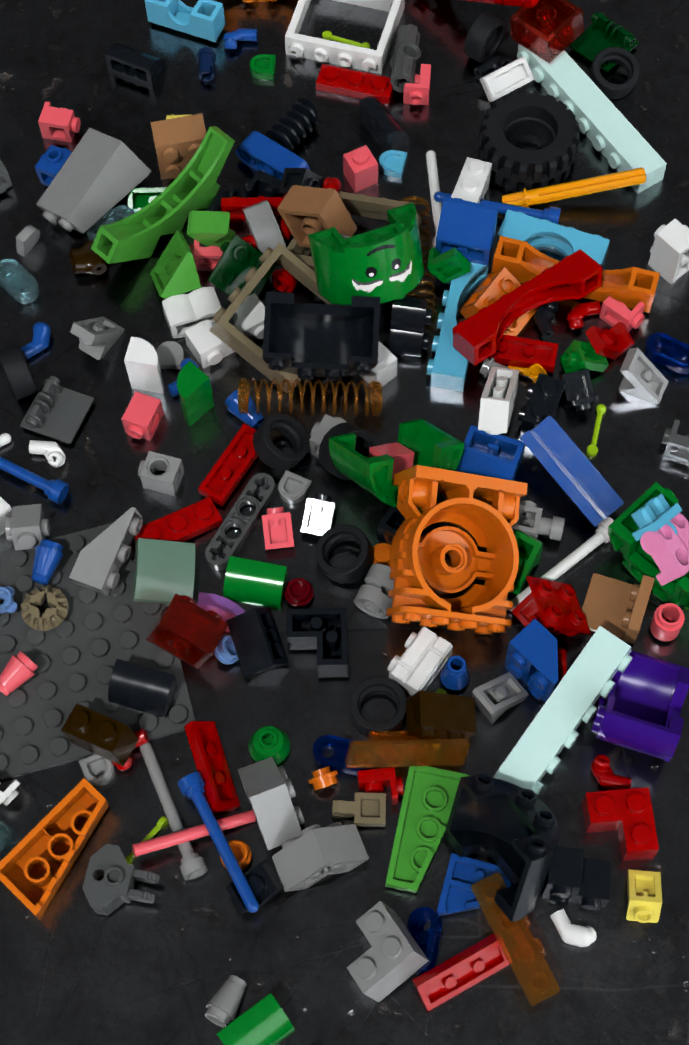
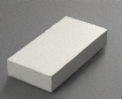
[479,56,535,102]

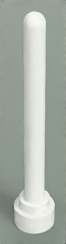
[426,150,442,248]
[509,517,614,611]

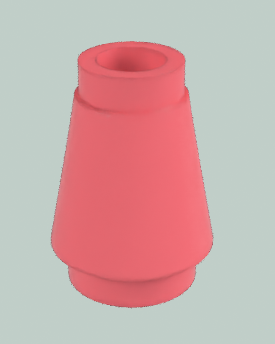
[0,651,38,696]

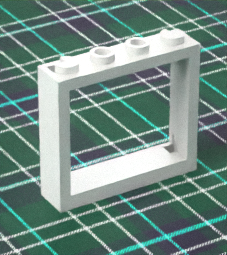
[285,0,405,74]

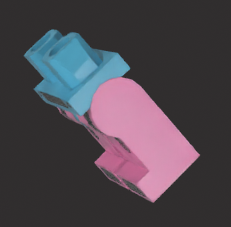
[631,493,689,586]

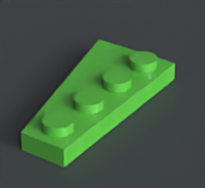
[385,763,471,893]

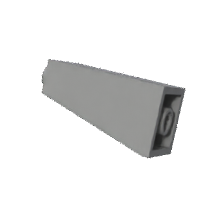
[36,128,151,234]

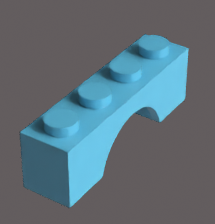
[496,210,610,267]

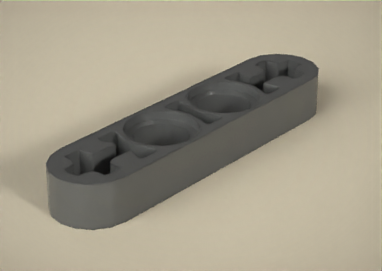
[205,473,275,571]

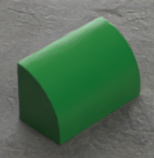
[177,361,214,427]
[223,556,288,610]
[217,993,296,1045]

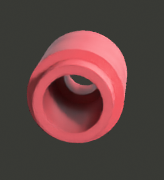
[650,603,685,642]

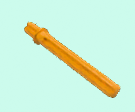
[502,167,646,208]

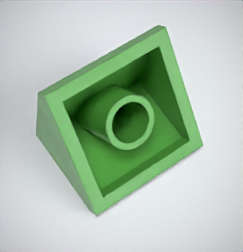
[150,230,201,299]

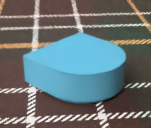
[379,150,408,178]

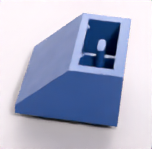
[435,196,498,266]
[456,425,525,481]
[505,619,558,702]

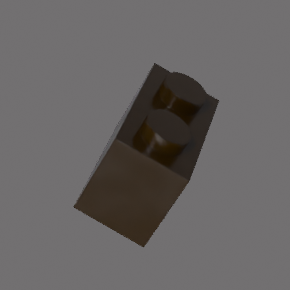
[406,691,476,745]
[61,703,139,767]

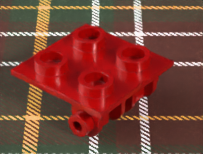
[526,576,591,637]

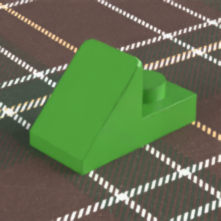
[187,210,236,247]

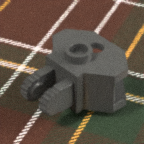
[82,844,160,916]

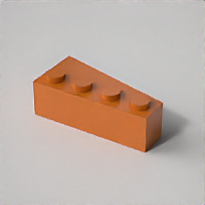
[0,778,109,920]

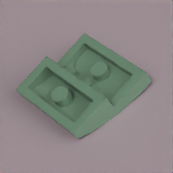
[133,538,195,606]

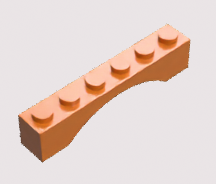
[492,236,660,313]

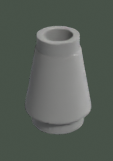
[205,975,247,1028]

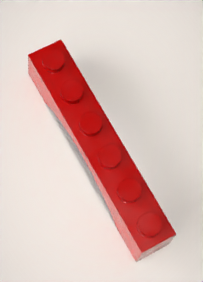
[453,249,603,366]

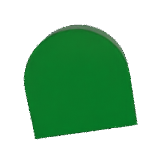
[250,54,276,80]

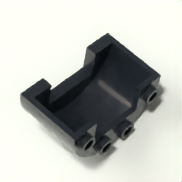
[262,292,380,381]
[443,774,560,923]

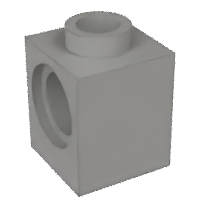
[138,451,184,496]

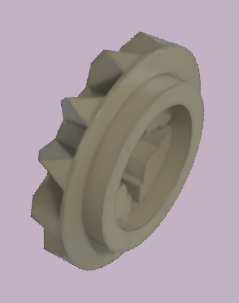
[20,585,69,631]

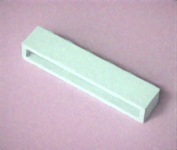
[493,626,633,795]

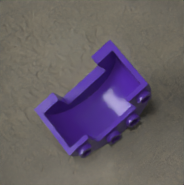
[591,650,689,762]

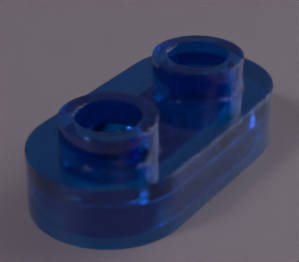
[644,333,689,374]
[313,735,373,775]
[407,907,442,975]

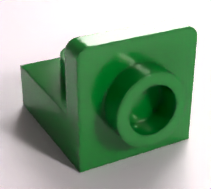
[427,247,471,284]
[560,340,609,373]

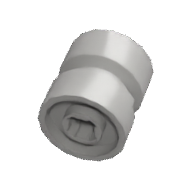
[354,563,394,619]

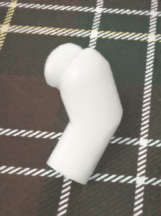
[29,440,66,467]
[550,909,597,947]

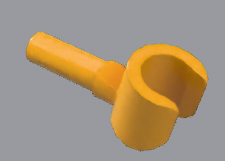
[508,364,548,383]

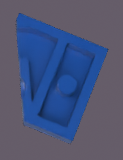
[436,853,511,916]

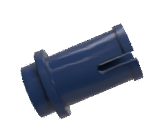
[196,47,216,82]

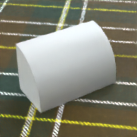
[124,336,164,394]

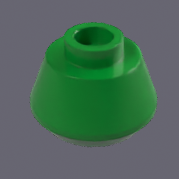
[248,726,290,765]

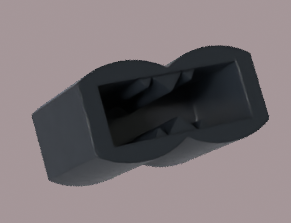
[388,297,433,357]

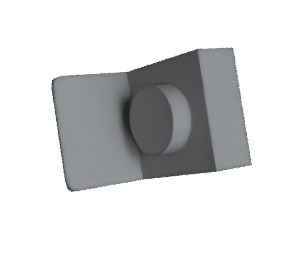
[70,316,124,360]
[619,348,669,404]
[472,672,529,724]

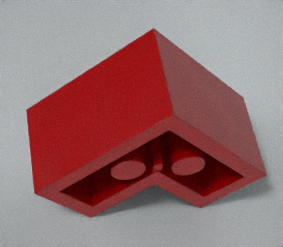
[582,787,659,861]

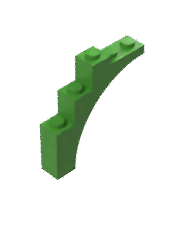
[91,126,235,264]

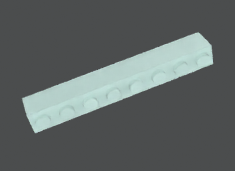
[517,27,667,194]

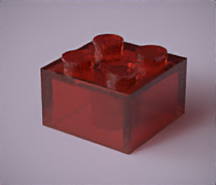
[510,0,584,63]
[146,594,229,669]

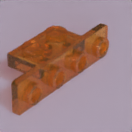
[345,731,470,768]
[471,873,560,1006]

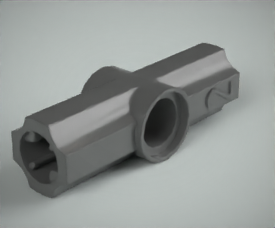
[390,24,421,93]

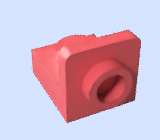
[403,64,431,105]
[189,239,223,271]
[599,296,645,331]
[261,507,294,550]

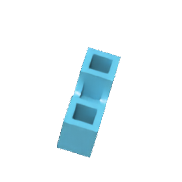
[144,0,225,42]

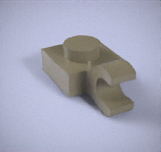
[332,792,386,827]

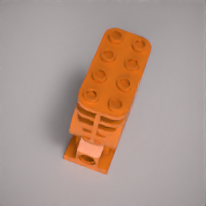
[386,465,528,635]

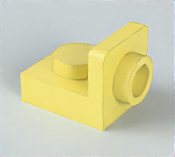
[626,869,662,923]

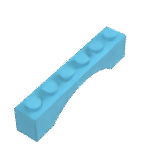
[426,252,492,392]

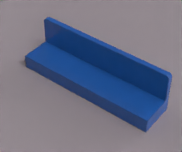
[520,416,624,527]

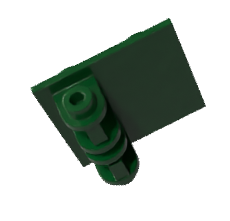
[569,12,639,73]
[207,234,277,297]

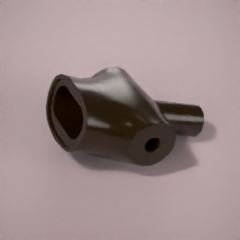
[69,241,107,275]

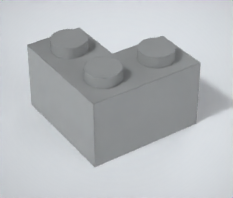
[238,757,305,850]
[272,822,369,892]
[346,901,429,1003]

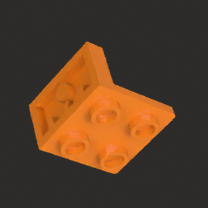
[459,267,539,336]

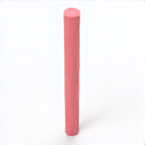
[132,810,256,857]

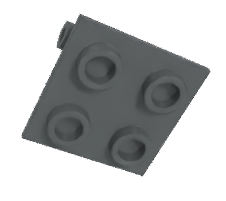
[20,376,95,445]

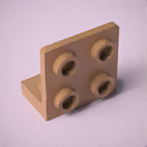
[582,573,655,644]

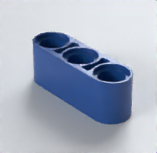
[235,131,310,180]

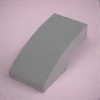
[242,200,287,254]

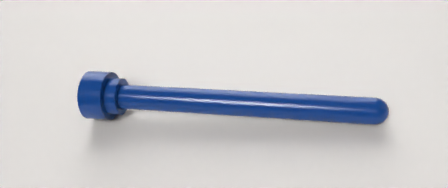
[434,191,561,224]
[0,456,70,504]
[177,772,259,913]

